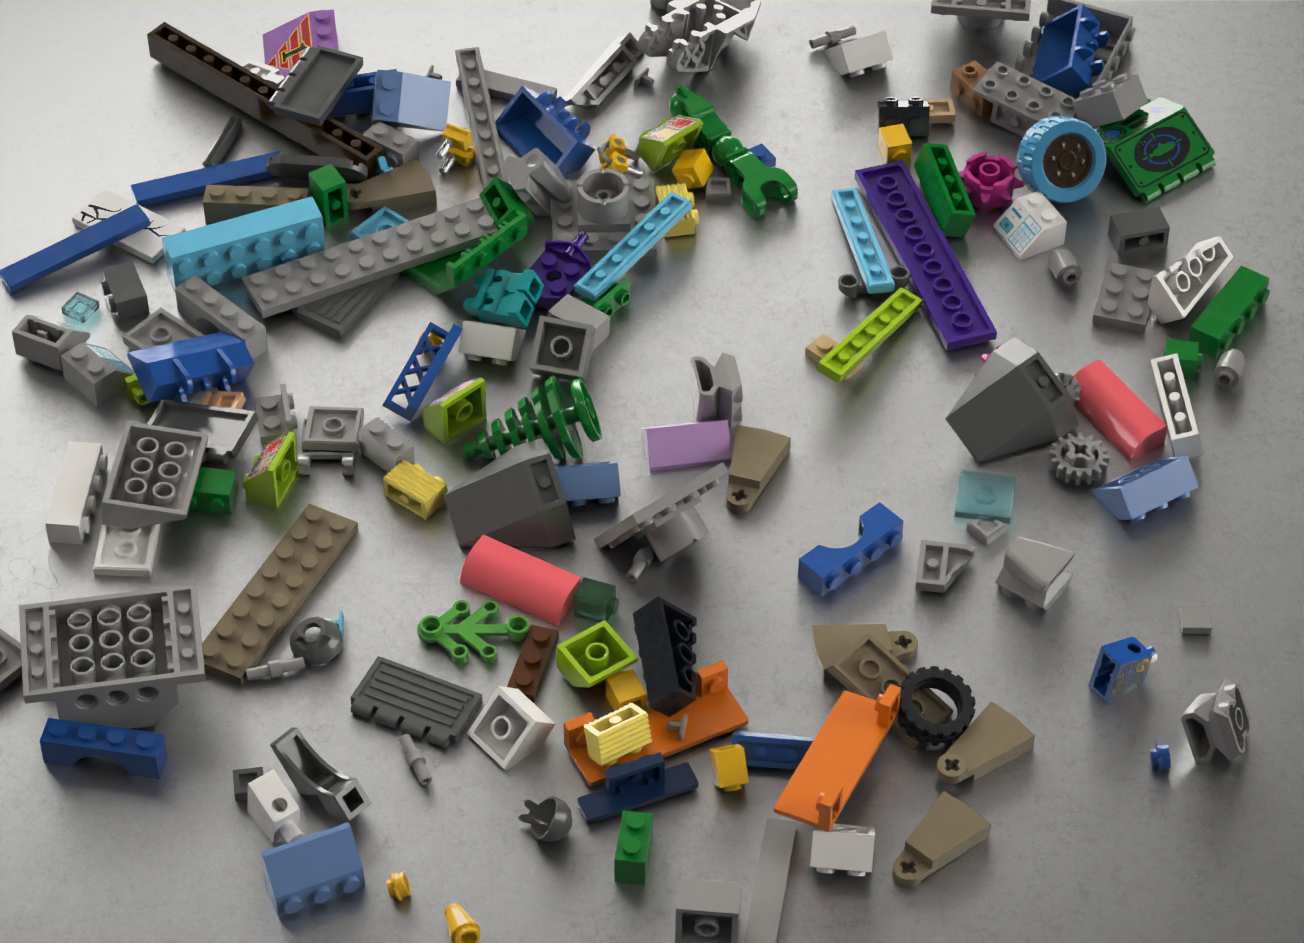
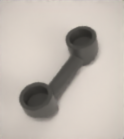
[838,266,910,298]

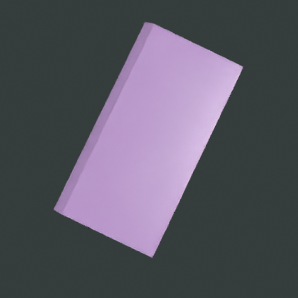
[642,419,732,472]

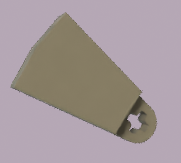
[346,159,437,214]
[726,425,791,513]
[812,624,918,682]
[936,702,1035,784]
[892,791,991,887]

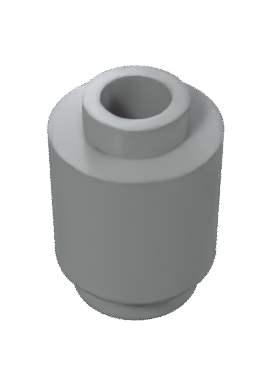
[1048,248,1082,286]
[1213,349,1246,388]

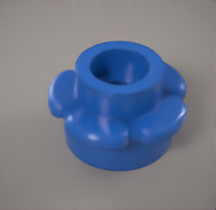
[1150,743,1171,772]

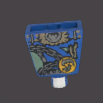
[1088,637,1157,704]

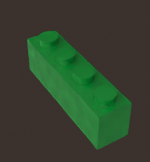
[914,143,976,237]
[1188,266,1270,358]

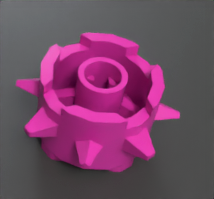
[959,152,1024,212]

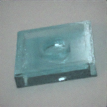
[954,470,1016,524]

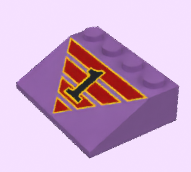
[262,9,339,78]

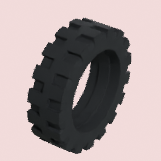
[897,666,976,746]

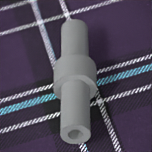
[809,25,857,49]
[626,541,654,582]
[245,657,305,681]
[399,734,432,785]

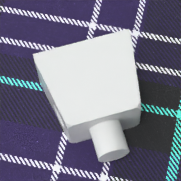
[247,769,305,843]

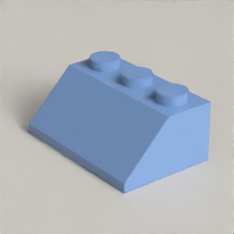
[1093,456,1199,523]
[555,461,621,506]
[261,822,365,917]

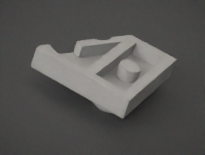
[915,540,976,593]

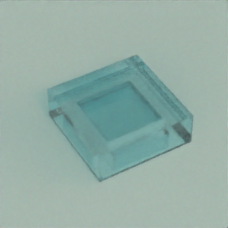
[61,292,100,323]

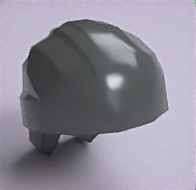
[518,796,573,842]

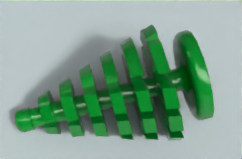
[462,375,602,460]

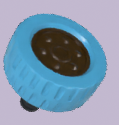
[1017,115,1106,203]

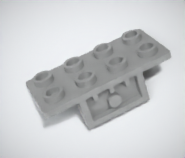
[973,62,1077,137]

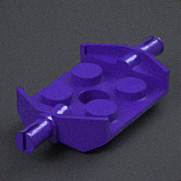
[529,231,591,310]

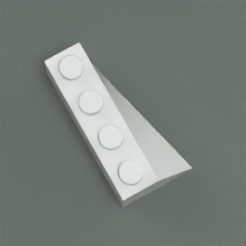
[1147,236,1233,324]

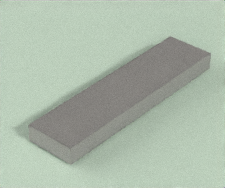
[456,70,557,104]

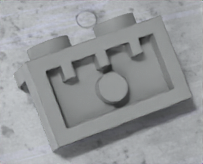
[254,384,298,445]

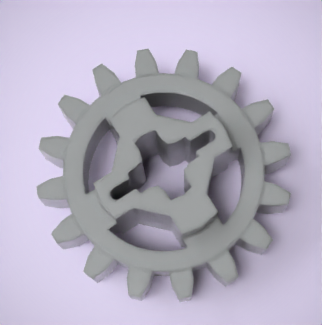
[1049,432,1110,485]

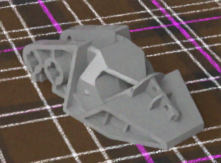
[637,0,761,72]

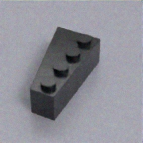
[633,596,697,718]

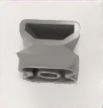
[502,148,573,217]
[691,352,743,429]
[995,536,1075,611]
[1181,679,1251,764]

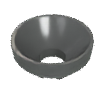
[290,617,343,665]

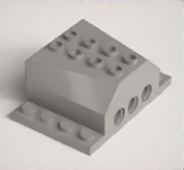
[19,584,206,729]

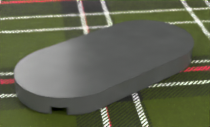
[266,154,368,183]

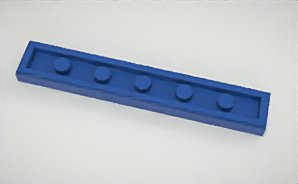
[131,151,280,207]
[0,204,151,293]

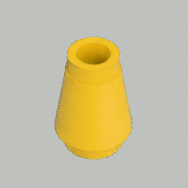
[444,904,480,943]

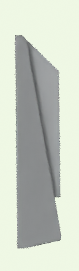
[564,32,642,108]

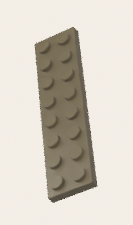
[202,504,358,686]

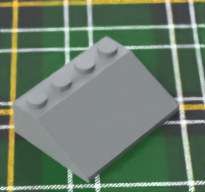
[102,421,209,529]

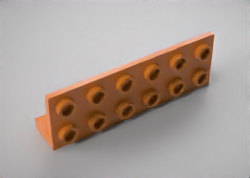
[563,660,749,786]
[774,684,901,832]

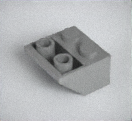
[12,314,90,371]

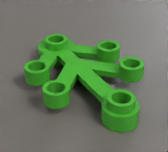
[417,600,530,664]

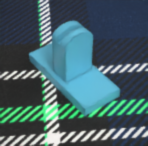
[376,156,393,173]
[332,611,344,638]

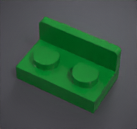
[580,278,631,318]

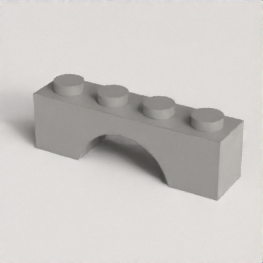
[175,275,268,360]

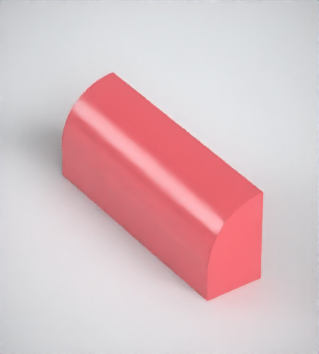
[1073,359,1167,462]
[460,535,581,626]

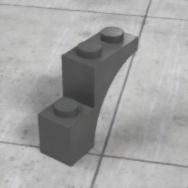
[270,727,371,821]

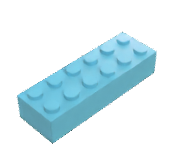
[162,197,326,292]

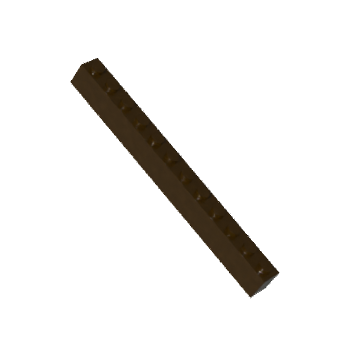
[147,22,384,180]

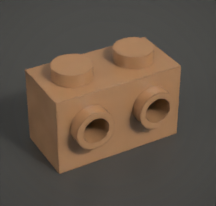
[950,60,994,117]

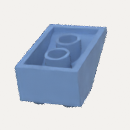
[371,69,451,132]

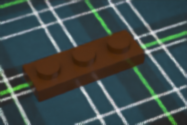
[507,625,559,703]

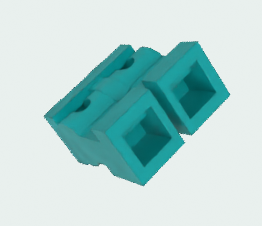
[463,269,544,328]

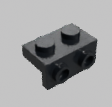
[877,97,930,136]

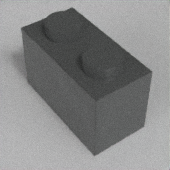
[1108,207,1170,255]
[99,261,150,322]

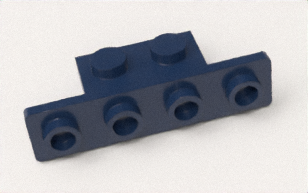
[577,752,698,823]

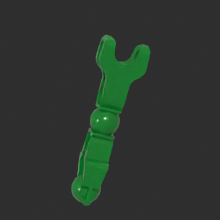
[669,84,798,218]

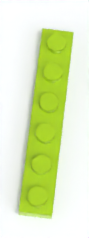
[816,287,923,383]

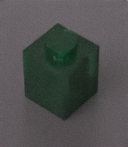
[573,577,619,623]

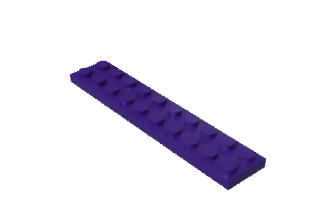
[855,160,997,351]

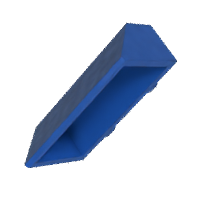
[1033,4,1109,96]
[495,85,596,177]
[127,331,254,405]

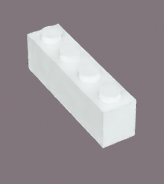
[1151,353,1203,458]
[45,441,108,545]

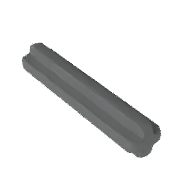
[202,116,243,168]

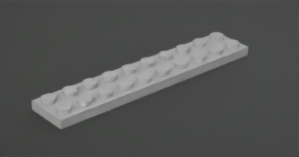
[242,198,498,318]

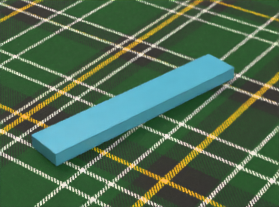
[831,188,895,294]
[574,192,692,302]

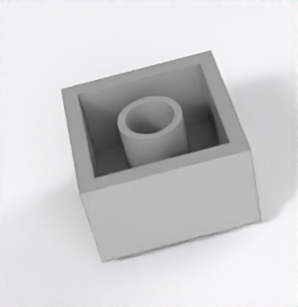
[1072,74,1148,128]
[529,316,596,383]
[675,878,742,943]

